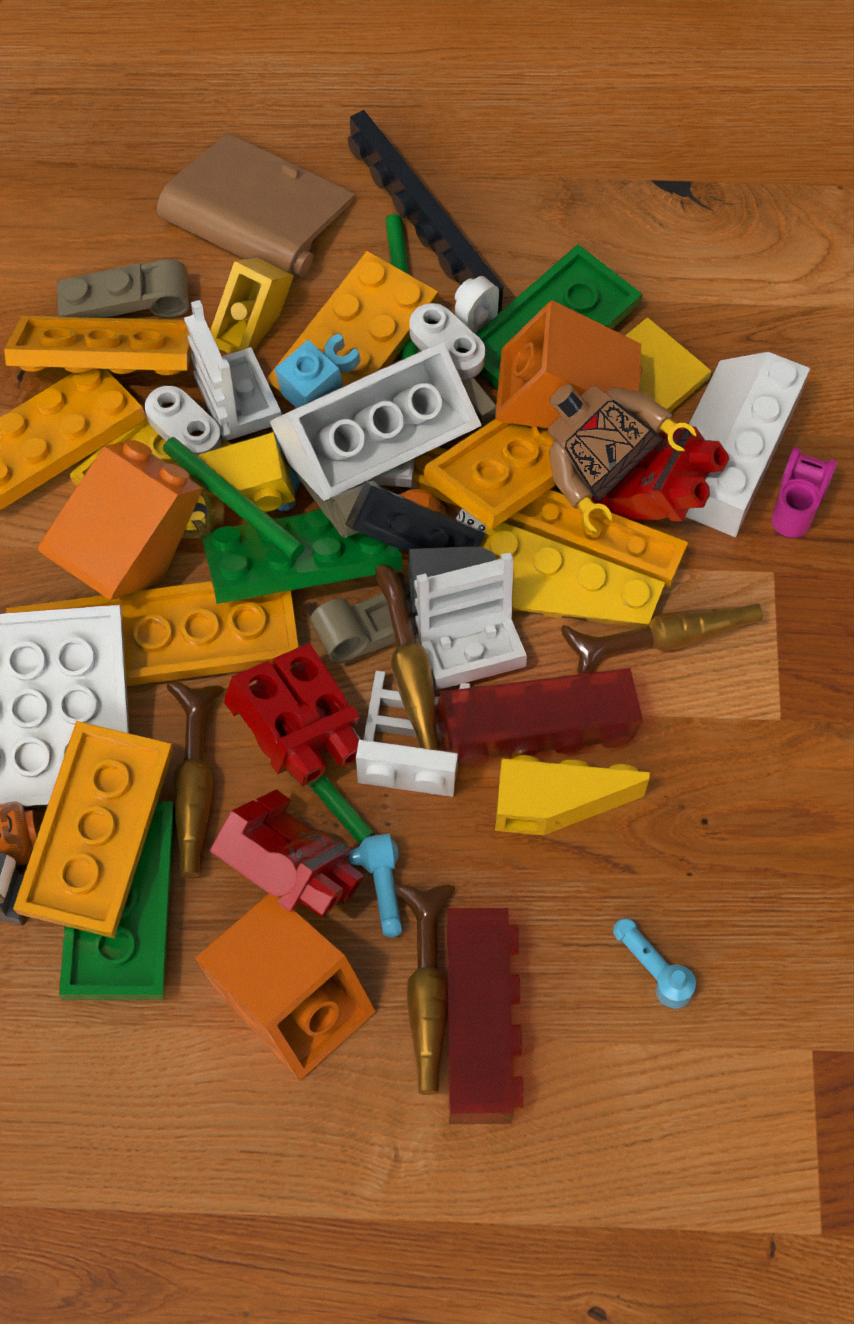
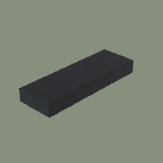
[345,481,486,552]

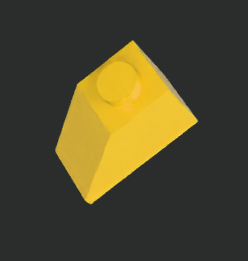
[210,257,294,354]
[197,432,296,512]

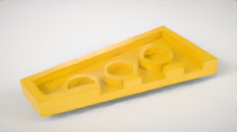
[479,522,665,628]

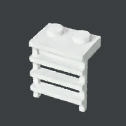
[184,300,281,442]
[414,552,527,690]
[356,671,470,797]

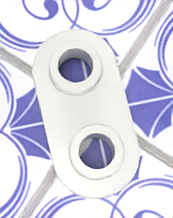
[455,276,499,333]
[410,303,485,380]
[145,386,221,455]

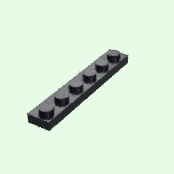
[348,110,503,313]

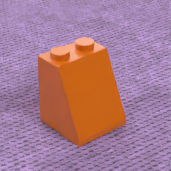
[495,300,643,429]
[37,439,203,600]
[195,893,376,1081]

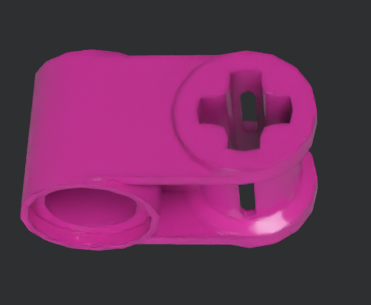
[771,446,837,538]

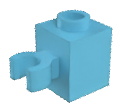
[274,334,361,408]

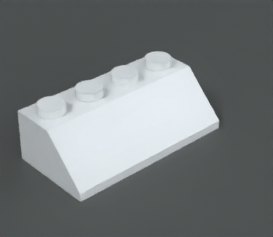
[269,341,482,501]
[685,352,810,537]

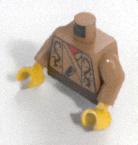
[548,384,696,533]

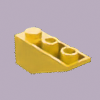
[495,755,650,836]

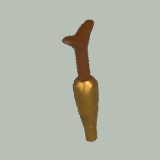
[375,565,440,751]
[561,603,763,682]
[166,681,225,878]
[395,884,455,1095]

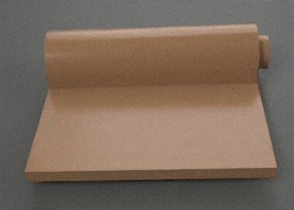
[157,133,356,282]

